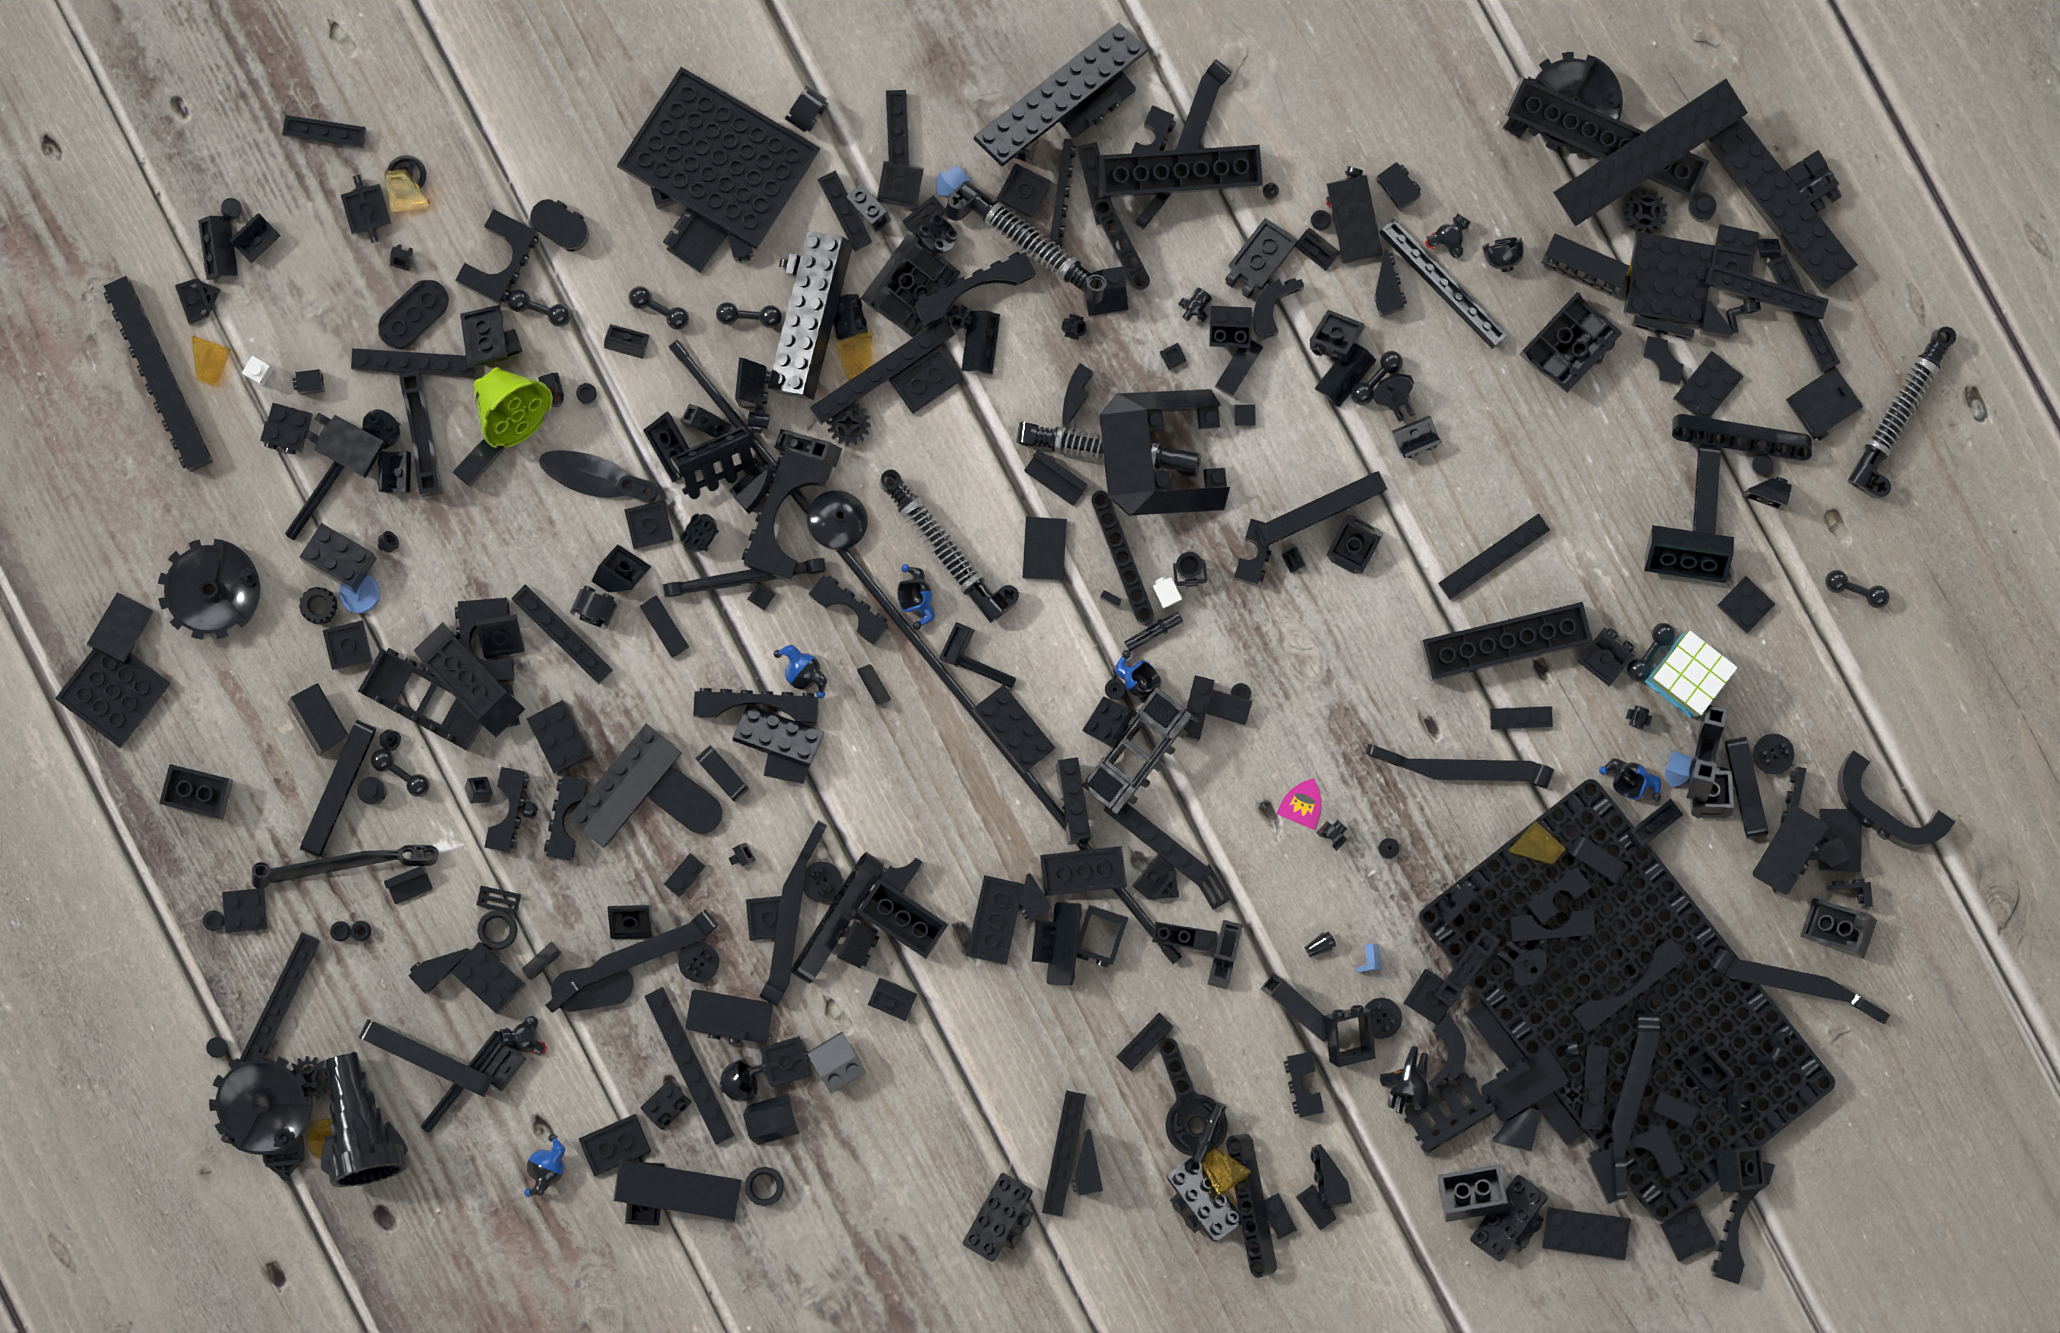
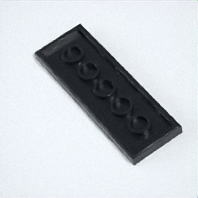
[613,1160,741,1221]

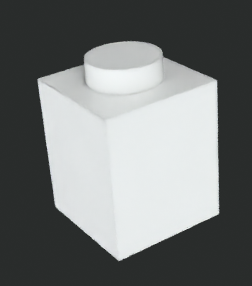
[242,356,274,386]
[1152,576,1182,610]

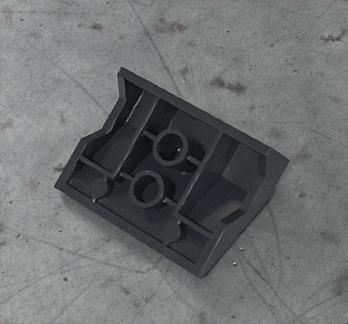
[860,233,961,338]
[1520,292,1622,393]

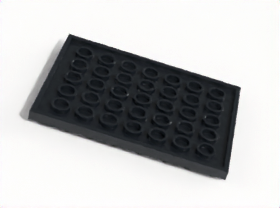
[617,67,820,250]

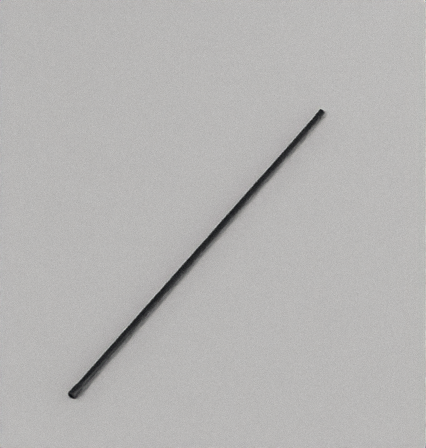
[668,340,1182,964]

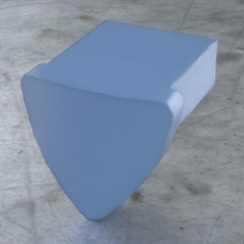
[936,165,971,196]
[1665,751,1692,787]
[1356,944,1382,973]

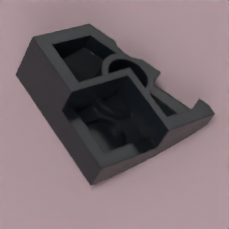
[1492,1107,1541,1151]

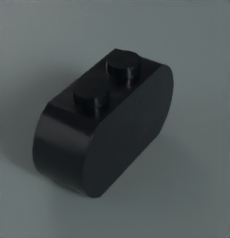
[530,199,589,252]

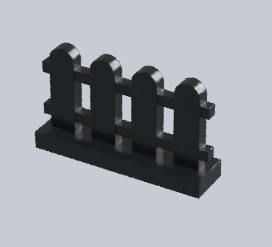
[670,425,758,499]
[1404,1073,1496,1155]

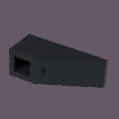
[1374,249,1407,317]
[1152,922,1217,953]
[1310,1144,1352,1209]

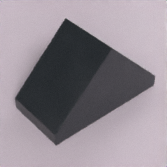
[1700,301,1734,339]

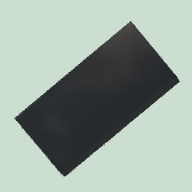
[643,411,690,483]
[287,683,349,756]
[625,1161,665,1226]

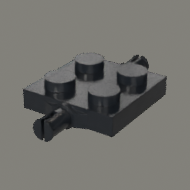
[341,175,392,243]
[750,1036,811,1087]

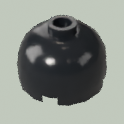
[1482,237,1524,272]
[719,1059,758,1102]

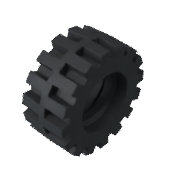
[299,587,338,624]

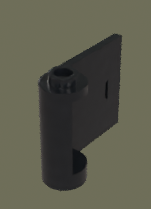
[1786,367,1863,441]

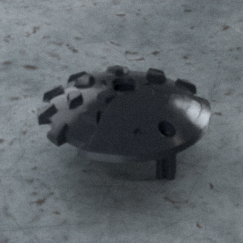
[1527,52,1623,154]
[158,539,261,640]
[209,1052,313,1155]

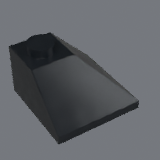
[1086,266,1129,316]
[1742,477,1792,510]
[591,544,652,593]

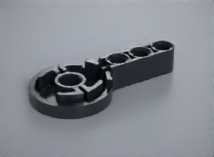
[1159,1038,1228,1156]

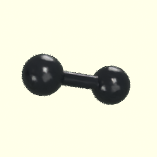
[628,286,689,330]
[507,289,571,327]
[716,302,782,328]
[1351,351,1403,405]
[1825,570,1890,609]
[1627,623,1675,682]
[371,749,430,797]

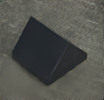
[1282,547,1307,573]

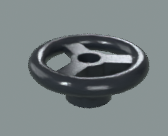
[386,155,426,195]

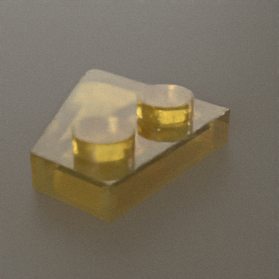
[384,169,430,212]
[835,330,873,381]
[192,336,231,387]
[1508,821,1566,864]

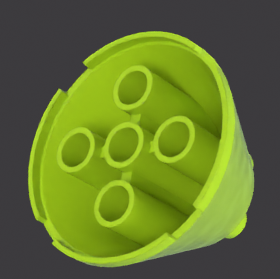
[473,367,553,448]

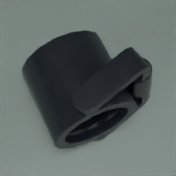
[1173,552,1208,588]

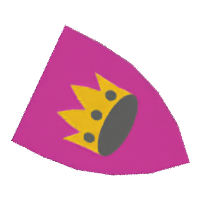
[1277,778,1321,830]

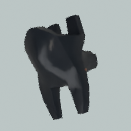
[1380,1046,1428,1114]

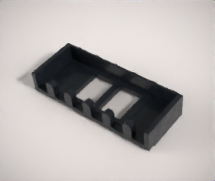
[358,648,482,751]
[1083,687,1199,819]

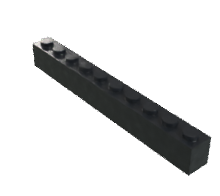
[103,276,213,472]

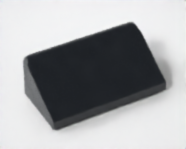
[1295,228,1340,271]
[604,324,649,358]
[857,664,891,707]
[1207,690,1252,725]
[522,942,562,980]

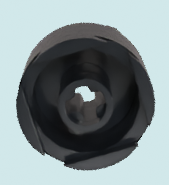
[785,85,829,133]
[570,585,617,629]

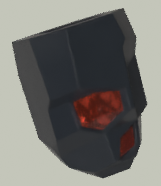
[538,372,564,408]

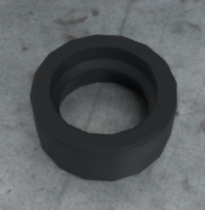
[477,910,518,950]
[744,1167,784,1206]

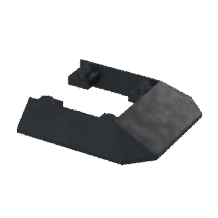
[1099,389,1230,516]

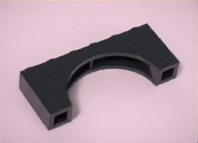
[741,449,832,583]

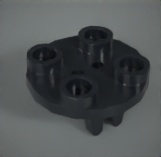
[917,214,958,254]
[362,409,401,449]
[680,513,719,552]
[1753,733,1794,775]
[803,861,842,902]
[678,942,720,983]
[1364,998,1402,1039]

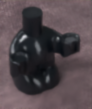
[1178,287,1212,322]

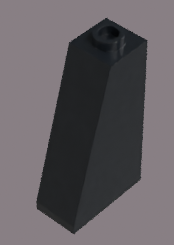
[1260,973,1327,1042]

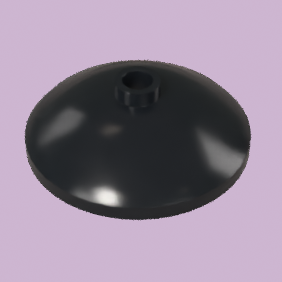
[807,490,868,550]

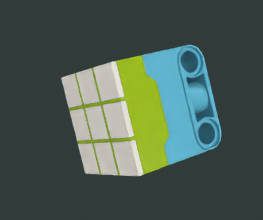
[1645,631,1738,718]

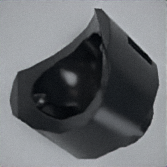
[1688,193,1716,222]
[357,777,387,805]
[1316,820,1347,851]

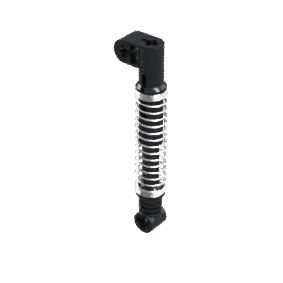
[945,181,1107,303]
[1847,326,1956,498]
[1016,422,1201,477]
[880,469,1019,623]

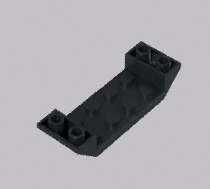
[413,622,526,738]

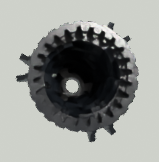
[321,1052,408,1187]

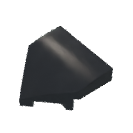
[175,278,221,324]
[1132,854,1179,900]
[262,1136,305,1181]

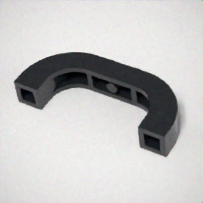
[1837,750,1955,849]

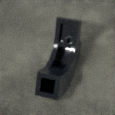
[1253,278,1304,342]
[1428,1015,1466,1091]

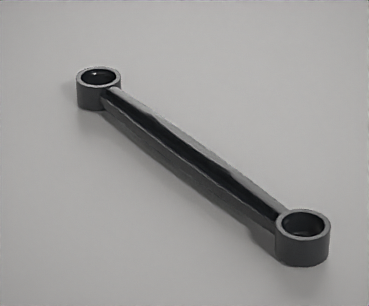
[663,558,826,597]

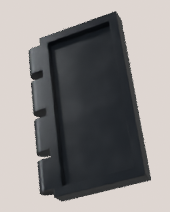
[663,208,729,273]

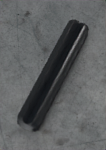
[959,655,1016,688]

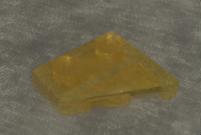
[1201,1149,1251,1195]

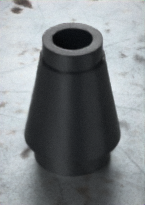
[1304,931,1337,958]

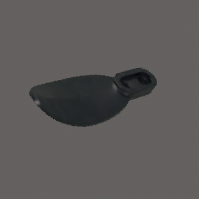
[539,450,658,502]

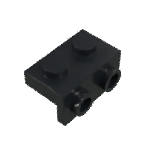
[230,213,281,264]
[833,294,868,340]
[1392,415,1442,458]
[377,451,411,494]
[640,1079,691,1130]

